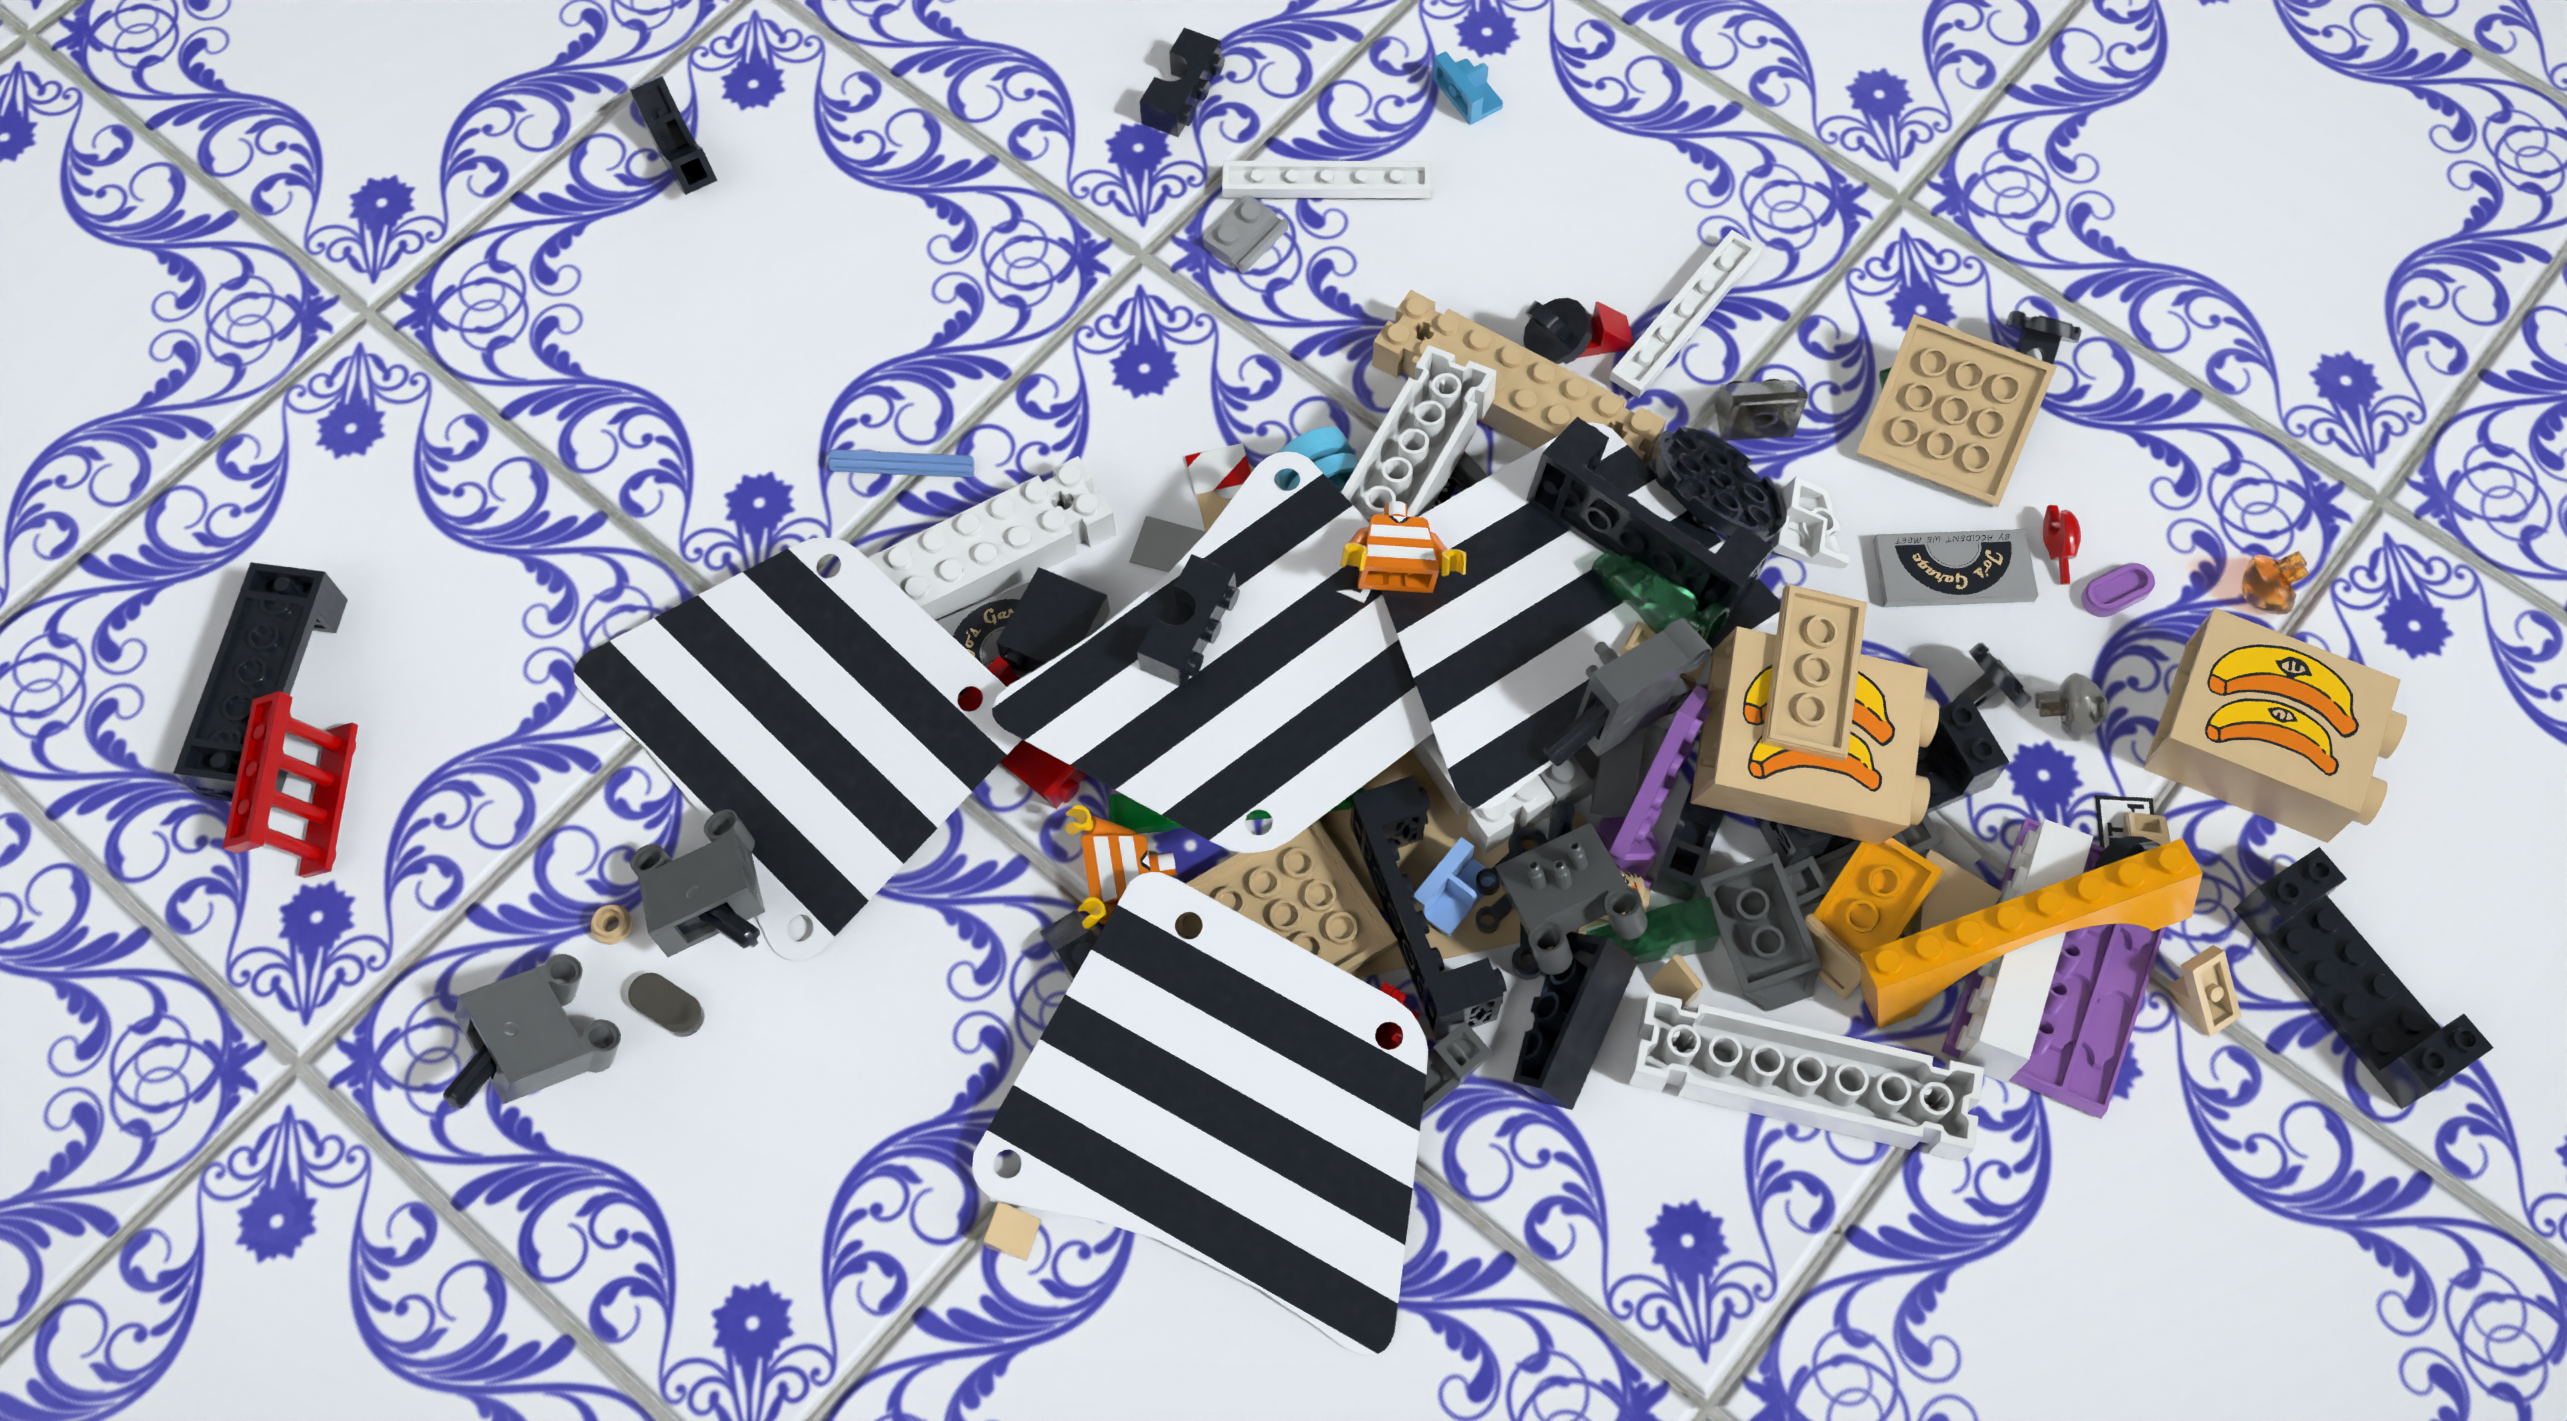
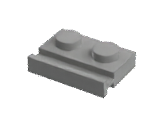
[1204,195,1288,274]

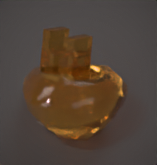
[2241,551,2309,615]

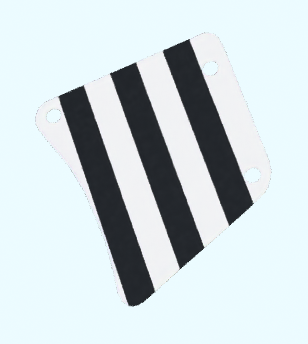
[1381,422,1781,809]
[992,452,1434,853]
[574,537,1022,961]
[972,872,1428,1356]

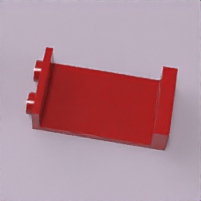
[957,656,1087,809]

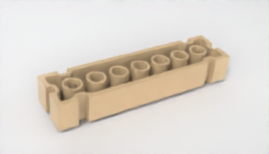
[1372,290,1667,464]

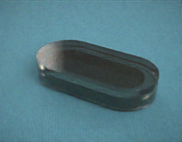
[628,973,705,1037]

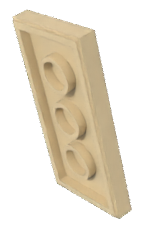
[1761,584,1867,762]

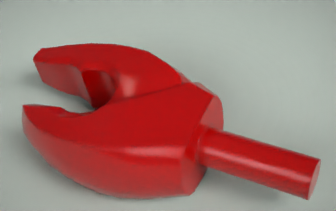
[2043,505,2081,585]

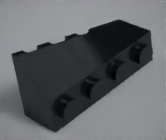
[1512,932,1638,1110]

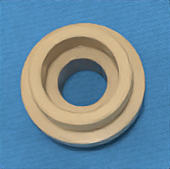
[591,905,633,945]

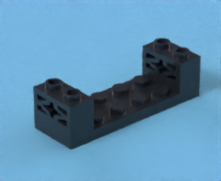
[1526,416,1773,631]
[173,562,348,808]
[1753,695,2009,868]
[1350,775,1507,1041]
[2233,847,2494,1109]

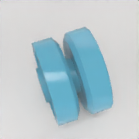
[1275,427,1359,492]

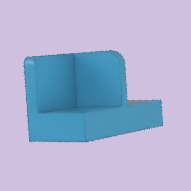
[1433,51,1503,125]

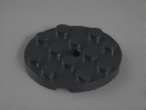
[1651,427,1787,542]

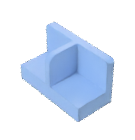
[1412,837,1495,937]

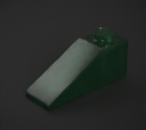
[1586,897,1721,965]

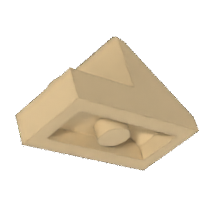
[2168,945,2242,1037]

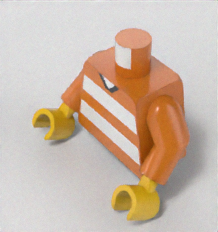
[1340,501,1466,593]
[1065,805,1177,929]

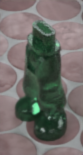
[1592,550,1730,644]

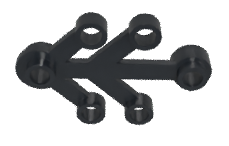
[1475,827,1580,980]

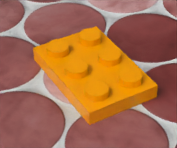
[1813,837,1944,956]

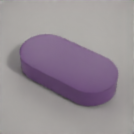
[2081,563,2155,617]

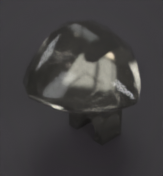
[2035,673,2108,742]

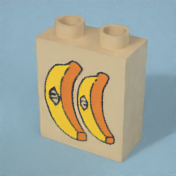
[2143,607,2407,843]
[1691,626,1939,845]

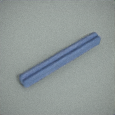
[828,449,975,477]

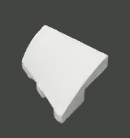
[1771,476,1850,568]

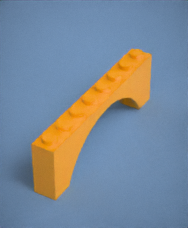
[1860,838,2203,1029]

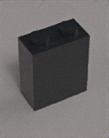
[996,567,1110,672]

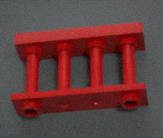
[222,691,358,878]

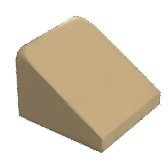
[2123,812,2171,845]
[1650,954,1703,1009]
[983,1202,1041,1261]

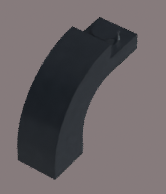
[629,75,718,195]

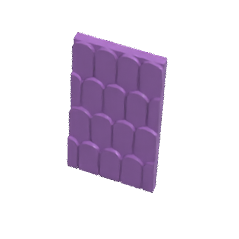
[1941,817,2166,1119]

